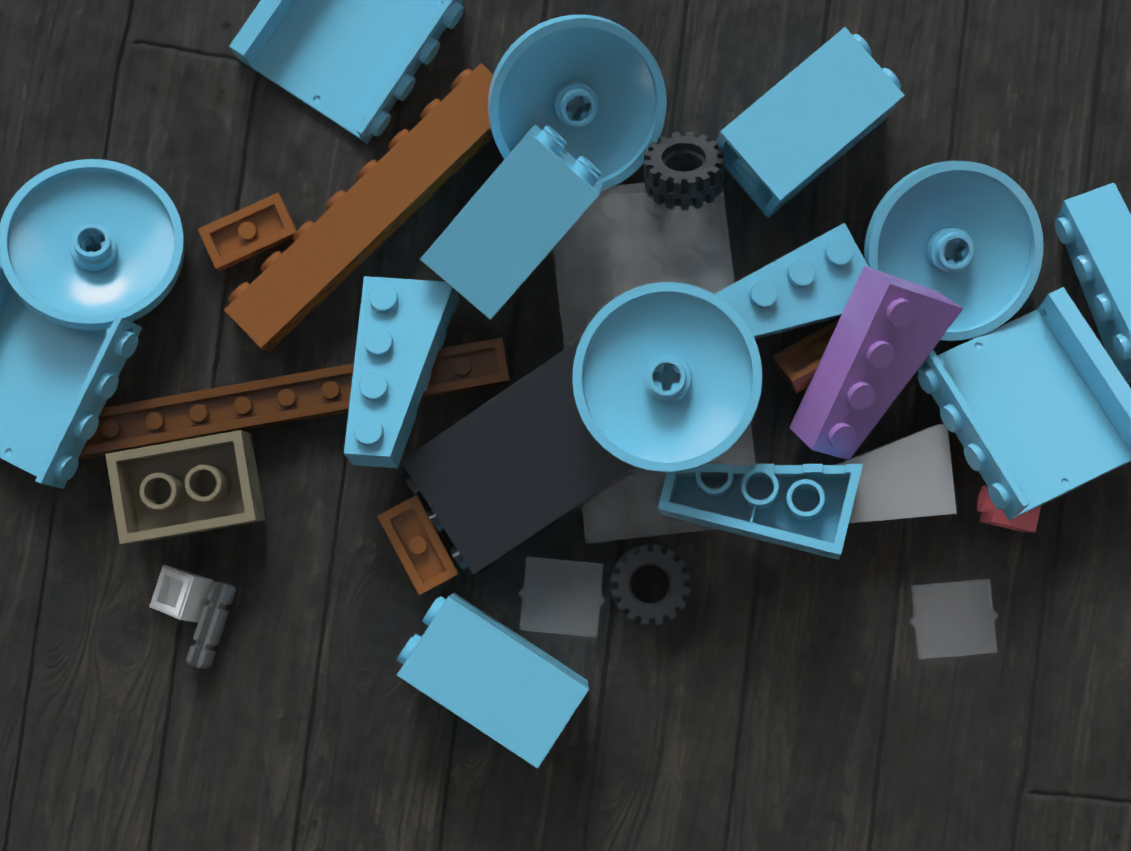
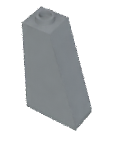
[834,424,957,523]

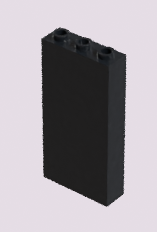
[401,339,639,575]

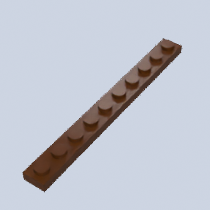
[78,337,510,460]

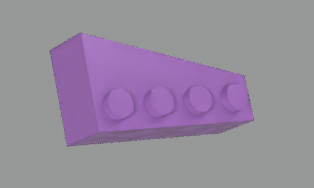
[789,266,963,460]

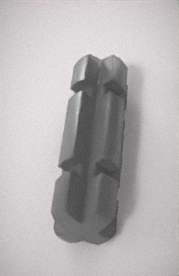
[186,581,236,669]

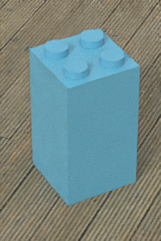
[716,27,905,218]
[420,124,603,320]
[397,592,589,768]

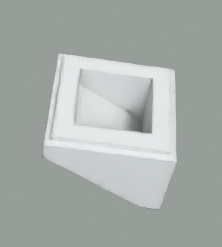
[149,565,214,622]

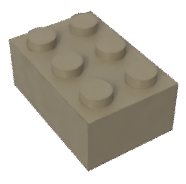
[105,430,266,544]

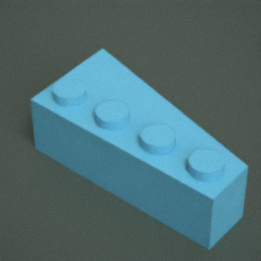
[1054,183,1131,384]
[715,223,868,339]
[344,276,459,468]
[658,464,863,560]

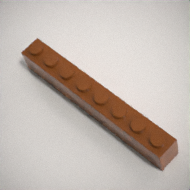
[224,63,493,353]

